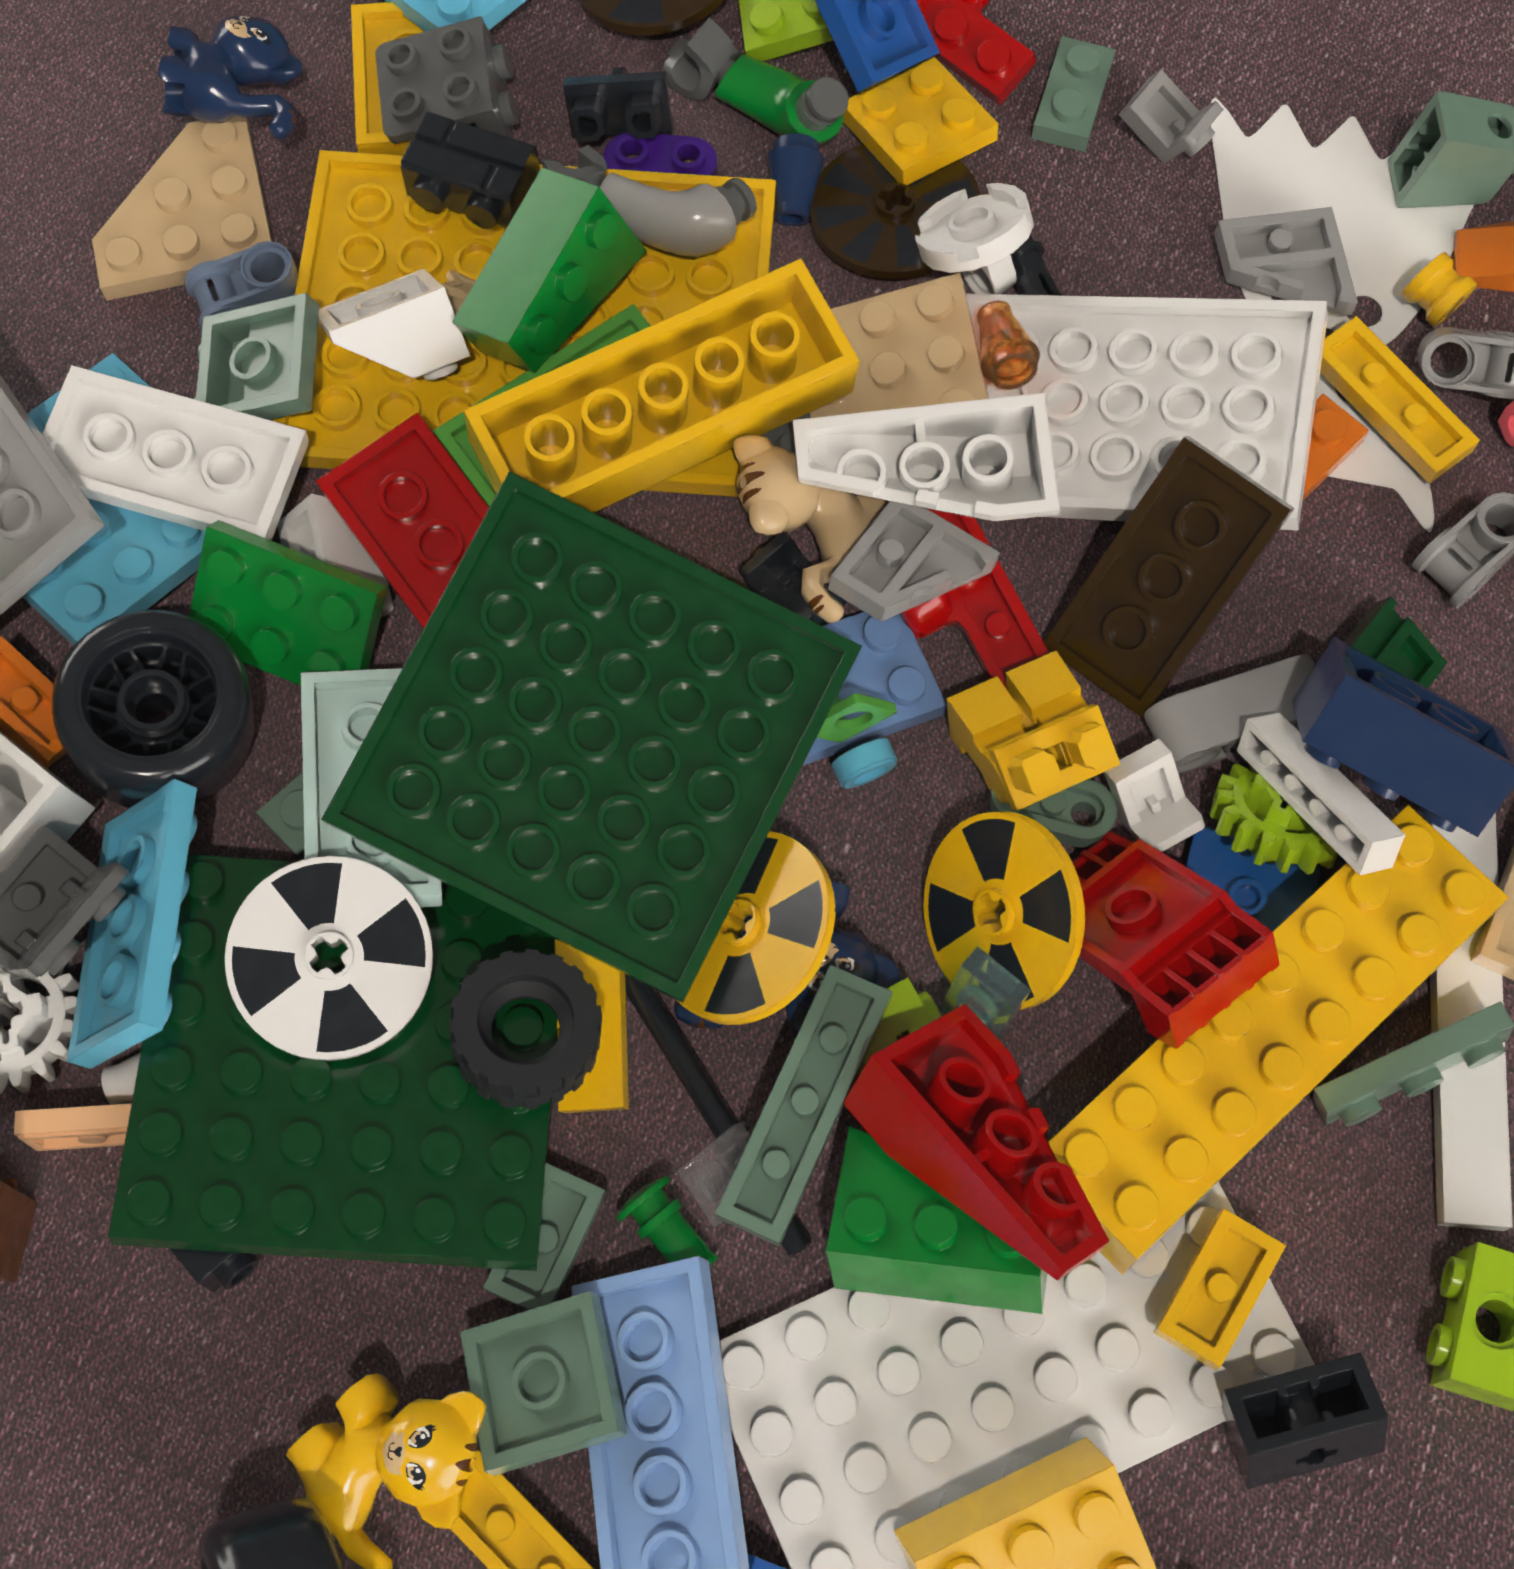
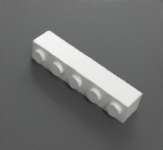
[1237,713,1405,875]

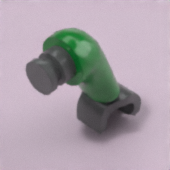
[662,17,849,145]

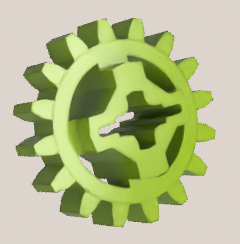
[1209,763,1341,874]

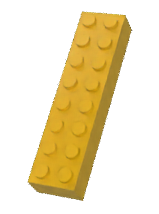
[1048,805,1509,1275]

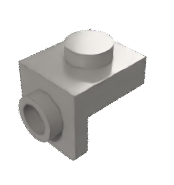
[1118,69,1224,164]

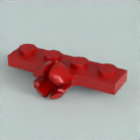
[916,0,1036,106]
[901,508,1049,689]

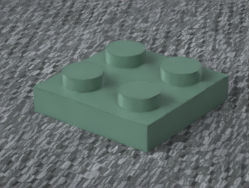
[460,1291,628,1476]

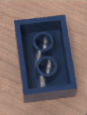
[1292,637,1514,837]

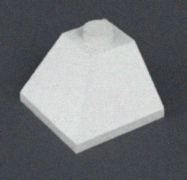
[318,269,470,380]

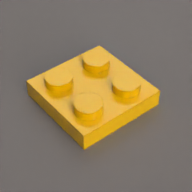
[843,57,998,185]

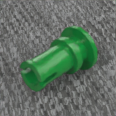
[615,1175,719,1266]

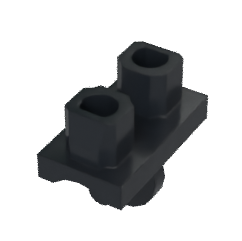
[563,67,673,142]

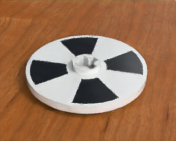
[225,856,433,1061]

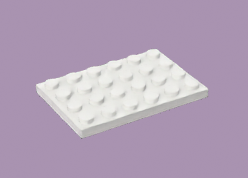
[966,294,1328,531]

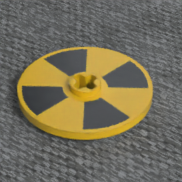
[923,811,1085,1012]
[677,831,835,1025]

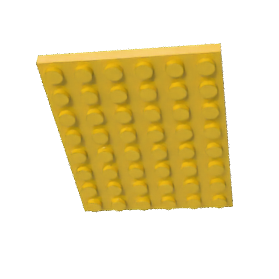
[273,150,776,497]

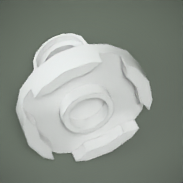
[915,183,1034,294]

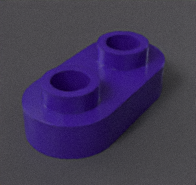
[604,132,717,176]

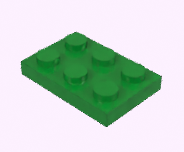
[189,520,388,686]

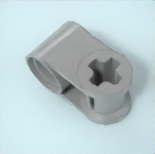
[1417,327,1514,399]
[1411,492,1514,608]

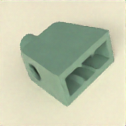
[1388,91,1514,208]

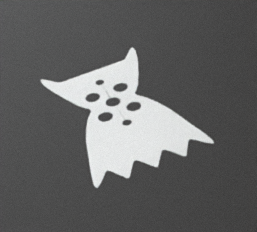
[1211,98,1474,532]

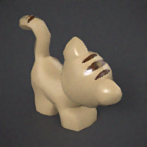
[733,434,890,623]

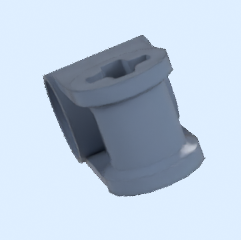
[184,241,299,333]

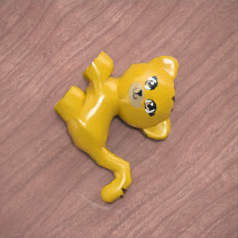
[286,1373,486,1569]

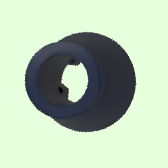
[767,134,824,226]

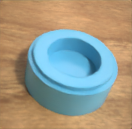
[831,738,898,789]

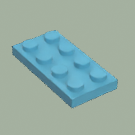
[67,779,197,1069]

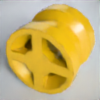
[1401,252,1478,328]

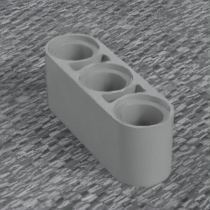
[1144,654,1316,774]

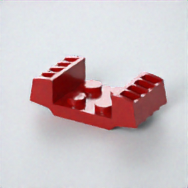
[1072,831,1280,1049]

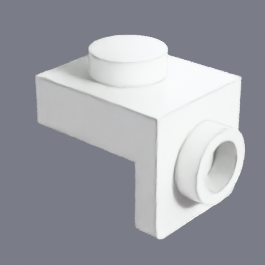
[1104,739,1205,852]

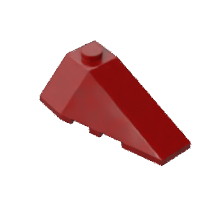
[843,1003,1109,1281]

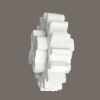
[0,967,79,1094]

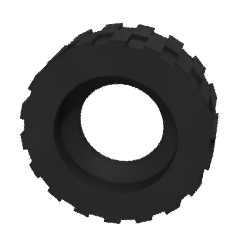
[449,949,602,1110]

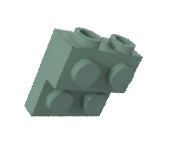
[194,293,319,421]

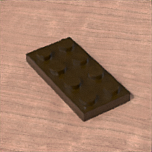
[1044,436,1295,718]

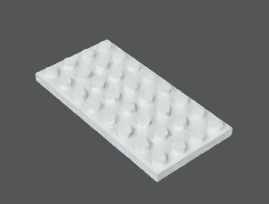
[719,1182,1315,1569]

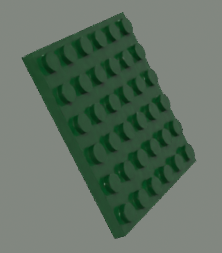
[321,472,862,1003]
[108,854,557,1271]

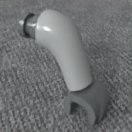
[537,145,757,257]

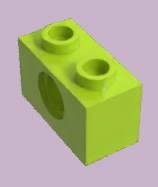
[1426,1242,1514,1411]

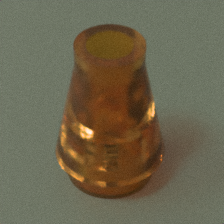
[977,300,1040,390]

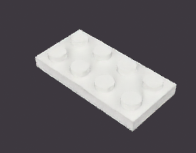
[42,365,309,541]

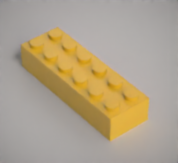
[463,259,860,513]

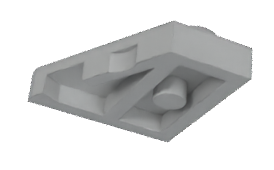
[1214,207,1358,316]
[828,501,1000,622]

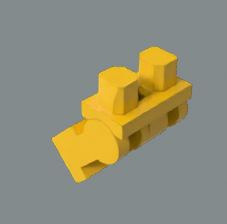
[946,650,1121,811]

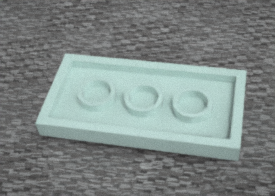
[301,668,442,907]

